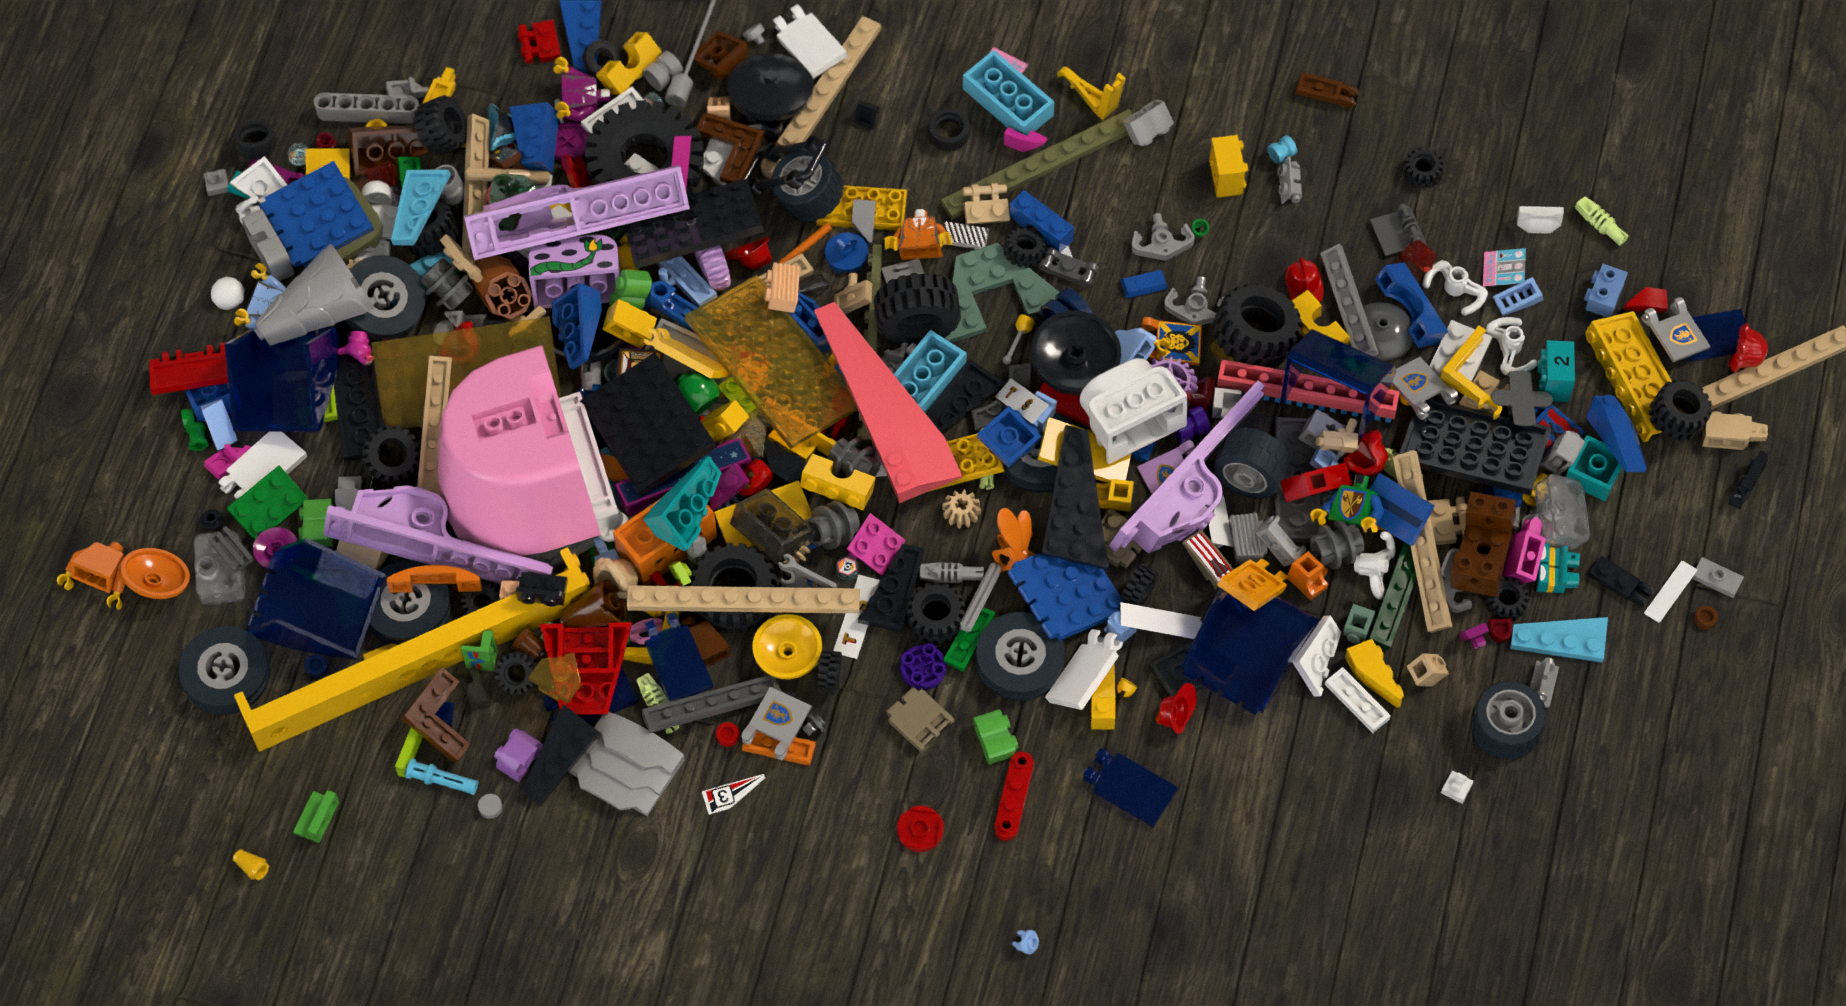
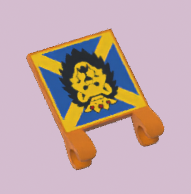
[1141,317,1202,366]

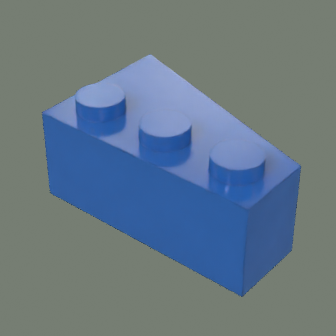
[773,292,852,357]

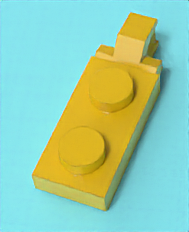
[423,67,456,103]

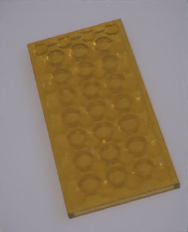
[684,275,858,449]
[371,317,561,429]

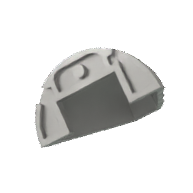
[254,244,374,346]

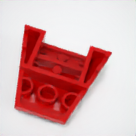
[540,622,632,715]

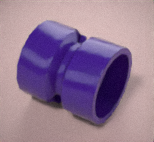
[1173,406,1211,444]

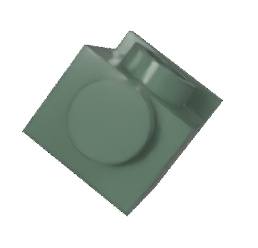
[1343,604,1375,643]

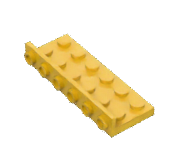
[1585,311,1686,442]

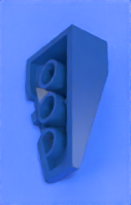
[552,283,602,370]
[1586,395,1647,472]

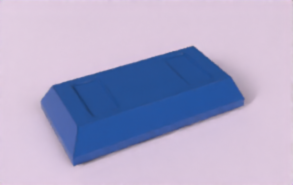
[1120,270,1168,299]

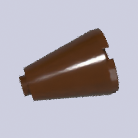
[560,580,627,628]

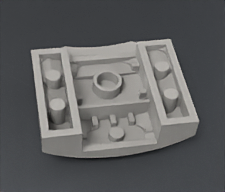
[569,712,685,816]

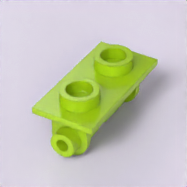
[718,374,762,419]

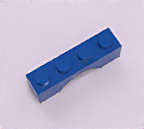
[1375,263,1449,348]

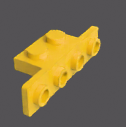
[762,399,836,462]

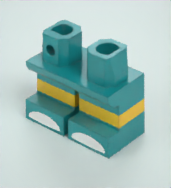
[1536,543,1580,593]

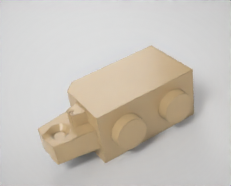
[1702,411,1768,450]

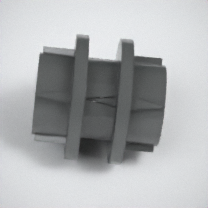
[421,258,473,310]
[827,438,881,478]
[805,501,860,550]
[1310,520,1364,570]

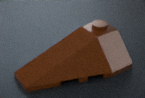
[348,126,429,175]

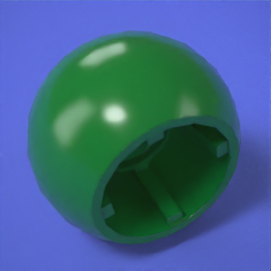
[675,371,720,416]

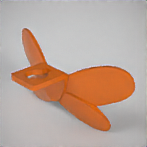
[992,508,1036,572]

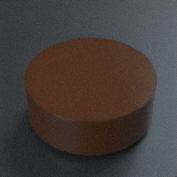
[1694,605,1718,630]

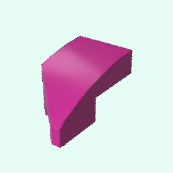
[1004,127,1047,152]
[204,444,251,480]

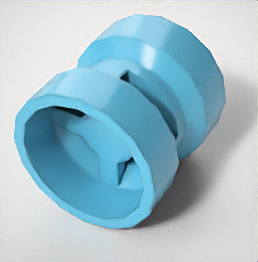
[1267,135,1297,165]

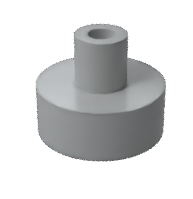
[743,23,765,45]

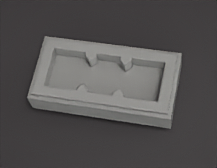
[1691,557,1744,598]

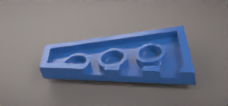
[559,0,602,74]

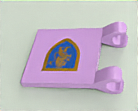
[1137,440,1194,494]

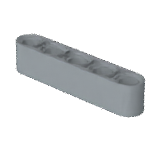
[314,93,419,124]

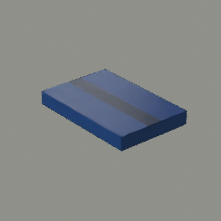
[1370,473,1435,546]

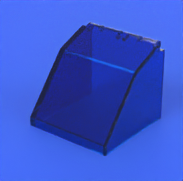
[225,327,339,432]
[1280,329,1397,438]
[246,538,386,660]
[1181,591,1319,715]

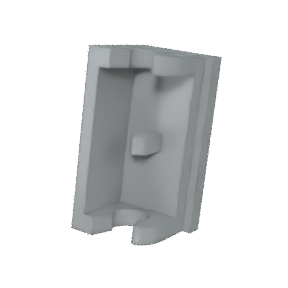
[1255,515,1306,567]

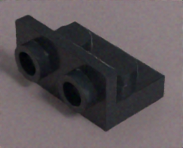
[516,572,568,607]

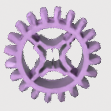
[694,245,731,291]
[1150,356,1198,412]

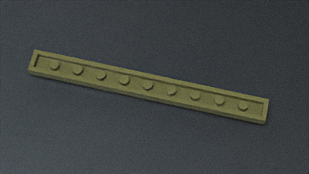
[941,109,1132,220]
[858,245,882,450]

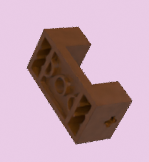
[1451,492,1516,597]

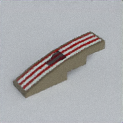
[1182,530,1250,617]

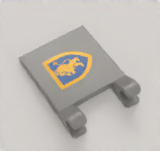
[1642,297,1711,363]
[1385,357,1458,419]
[779,554,837,588]
[741,687,812,760]

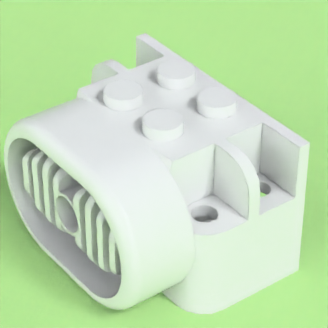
[1080,358,1187,464]

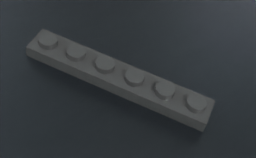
[642,675,782,733]

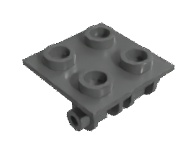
[1370,204,1427,256]

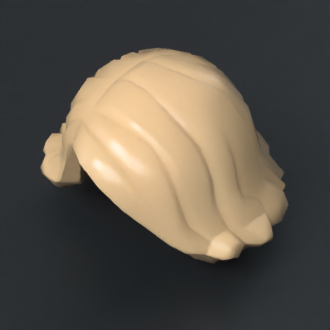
[593,558,638,599]

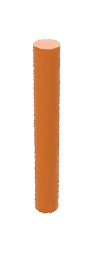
[778,223,832,264]

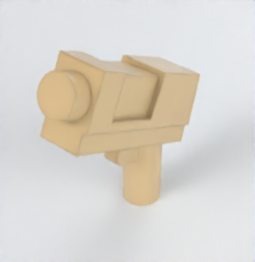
[1316,419,1359,453]

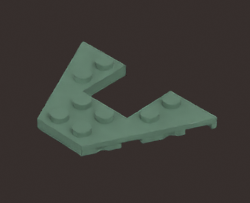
[944,243,1059,343]

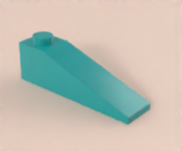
[643,455,721,551]

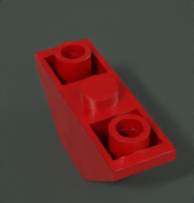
[1280,463,1352,503]

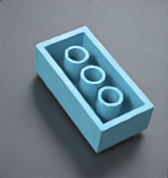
[963,50,1054,136]
[894,330,967,414]

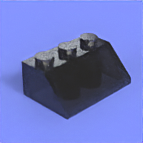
[730,488,815,565]

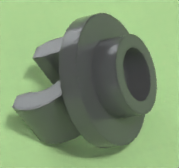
[803,713,826,736]

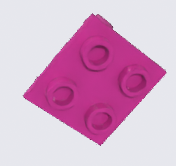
[847,513,906,576]

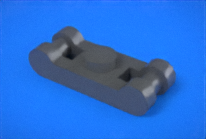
[1038,247,1099,287]

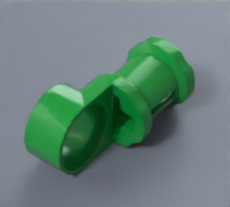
[181,408,209,451]

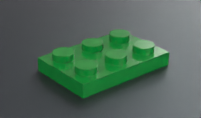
[226,465,309,542]

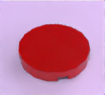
[897,806,944,852]

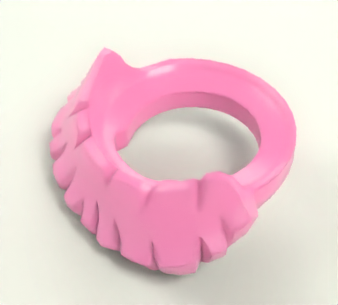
[629,618,664,644]

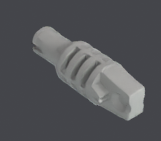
[920,562,984,583]

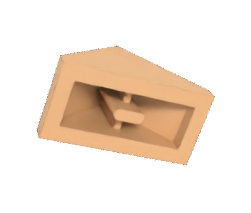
[707,97,731,120]

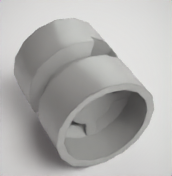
[643,51,683,91]
[435,165,464,205]

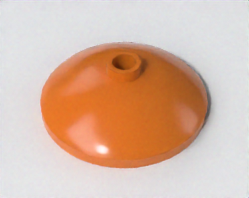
[120,548,190,599]

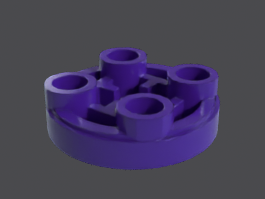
[900,643,946,690]

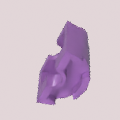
[494,728,544,783]

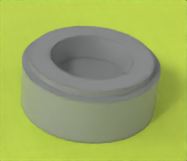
[478,794,502,819]

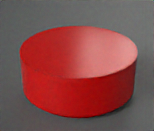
[716,722,739,747]

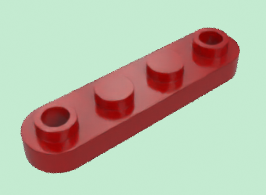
[995,752,1034,841]

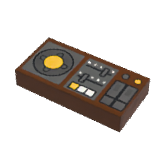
[488,145,522,169]

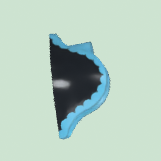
[488,104,516,150]

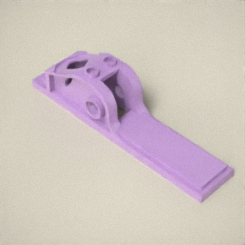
[464,165,690,260]
[1109,380,1265,553]
[323,486,553,584]

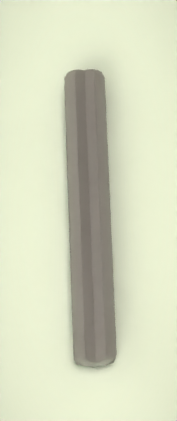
[959,562,1002,632]

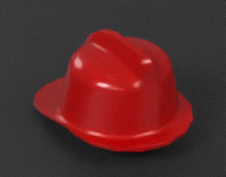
[724,236,772,269]
[1285,257,1324,303]
[1156,683,1197,734]

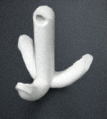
[236,196,260,226]

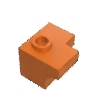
[1287,551,1328,601]

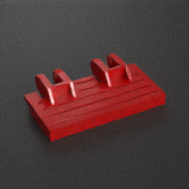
[149,342,241,395]

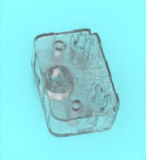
[1534,474,1591,550]
[194,530,245,605]

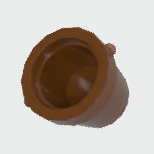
[510,627,546,663]

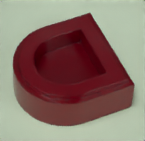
[1488,618,1513,643]

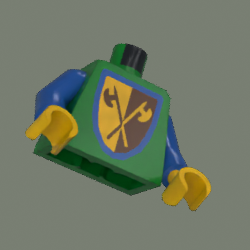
[1310,474,1384,532]

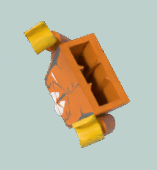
[884,209,953,260]
[57,542,125,610]

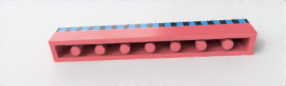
[1217,359,1400,423]

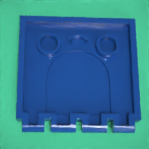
[259,161,374,267]
[1007,553,1125,641]

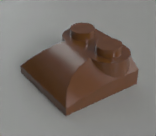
[693,30,748,79]

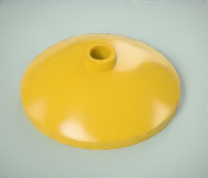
[753,614,822,679]

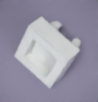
[1441,771,1474,803]

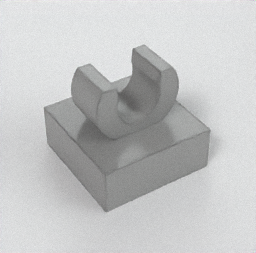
[204,169,228,196]

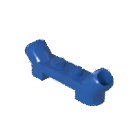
[644,281,732,348]

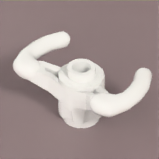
[1422,260,1488,316]
[1486,317,1538,376]
[1354,531,1396,600]

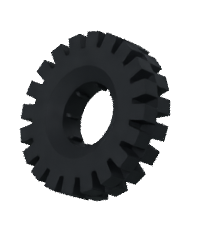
[585,100,704,196]

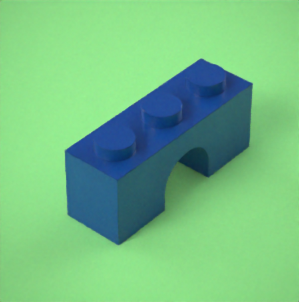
[1009,190,1074,253]

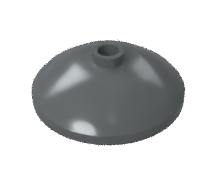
[1363,302,1414,362]

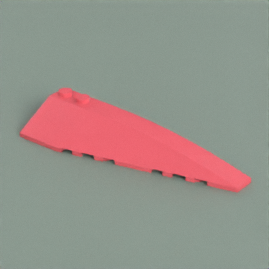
[814,302,962,503]

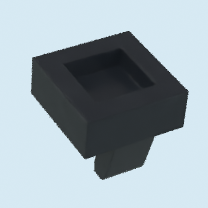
[854,100,880,129]

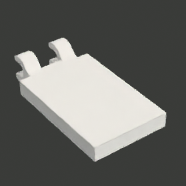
[773,4,848,79]
[218,426,307,499]
[1045,629,1123,710]

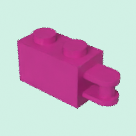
[1502,517,1546,584]

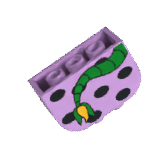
[529,235,621,309]

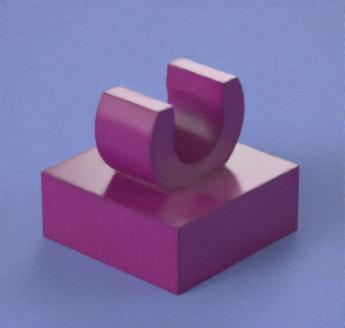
[1459,622,1489,650]

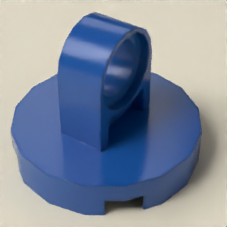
[825,232,869,273]

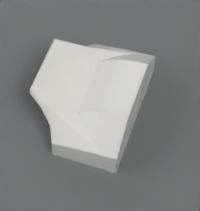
[1517,206,1564,233]

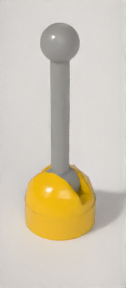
[1002,315,1035,365]

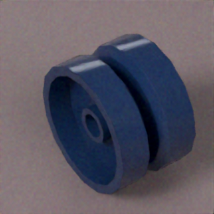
[1040,288,1093,321]

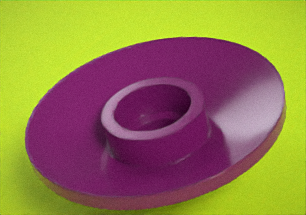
[253,527,299,570]

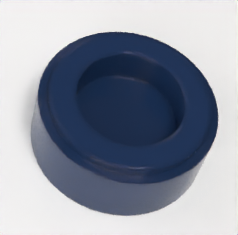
[304,655,328,679]

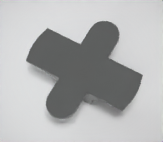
[1492,371,1553,426]

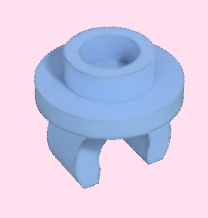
[1012,930,1039,954]

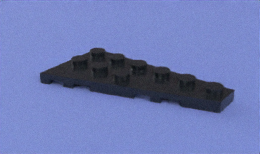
[1040,425,1109,570]

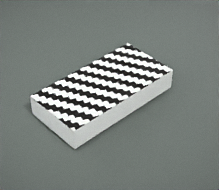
[944,221,989,249]

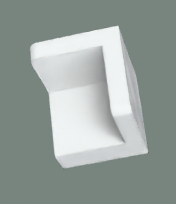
[1212,387,1242,419]

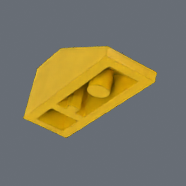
[1091,664,1115,730]

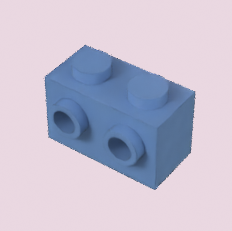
[1584,264,1628,317]

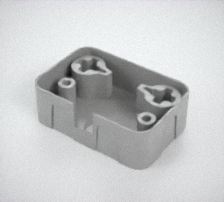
[241,209,295,281]

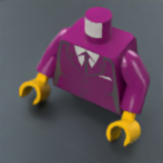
[553,57,611,123]

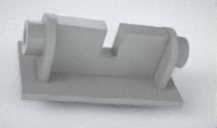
[1277,156,1302,204]
[1530,658,1559,708]

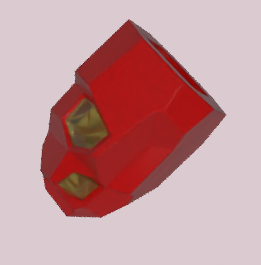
[738,458,773,497]

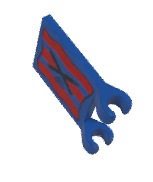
[1536,404,1585,454]

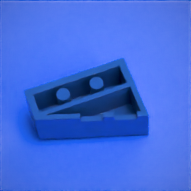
[510,102,559,172]

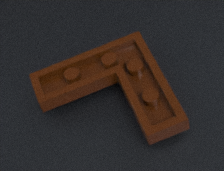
[697,112,764,184]
[401,667,470,764]

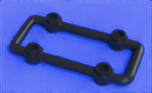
[745,135,829,197]

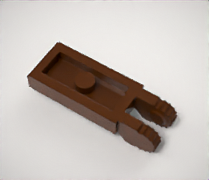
[1296,72,1359,108]

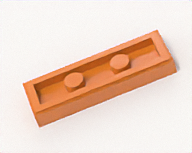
[742,731,816,766]

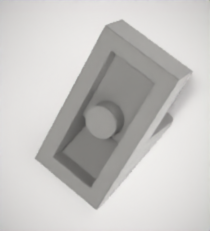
[335,476,362,511]

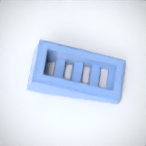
[1493,277,1543,316]

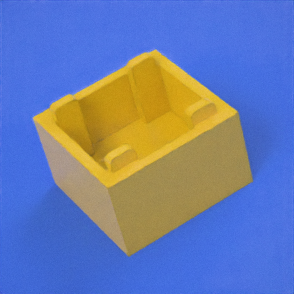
[1209,135,1248,198]

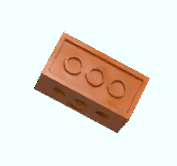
[613,498,717,586]

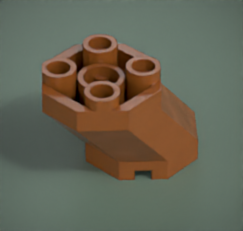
[469,255,532,319]

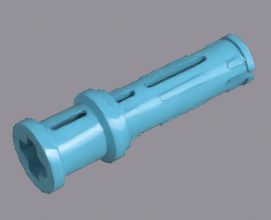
[406,758,478,795]

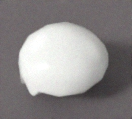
[361,181,393,205]
[211,277,245,310]
[597,509,628,542]

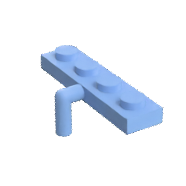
[656,256,718,309]

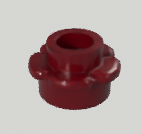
[315,132,336,149]

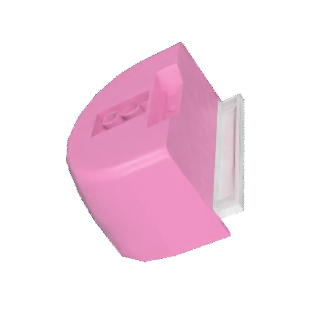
[438,345,618,556]

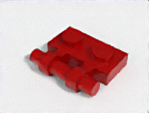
[517,20,561,64]

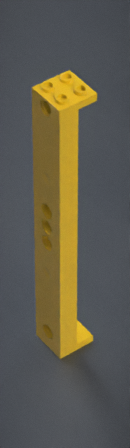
[234,547,590,752]

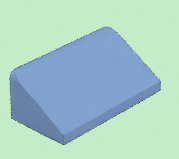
[201,399,237,451]

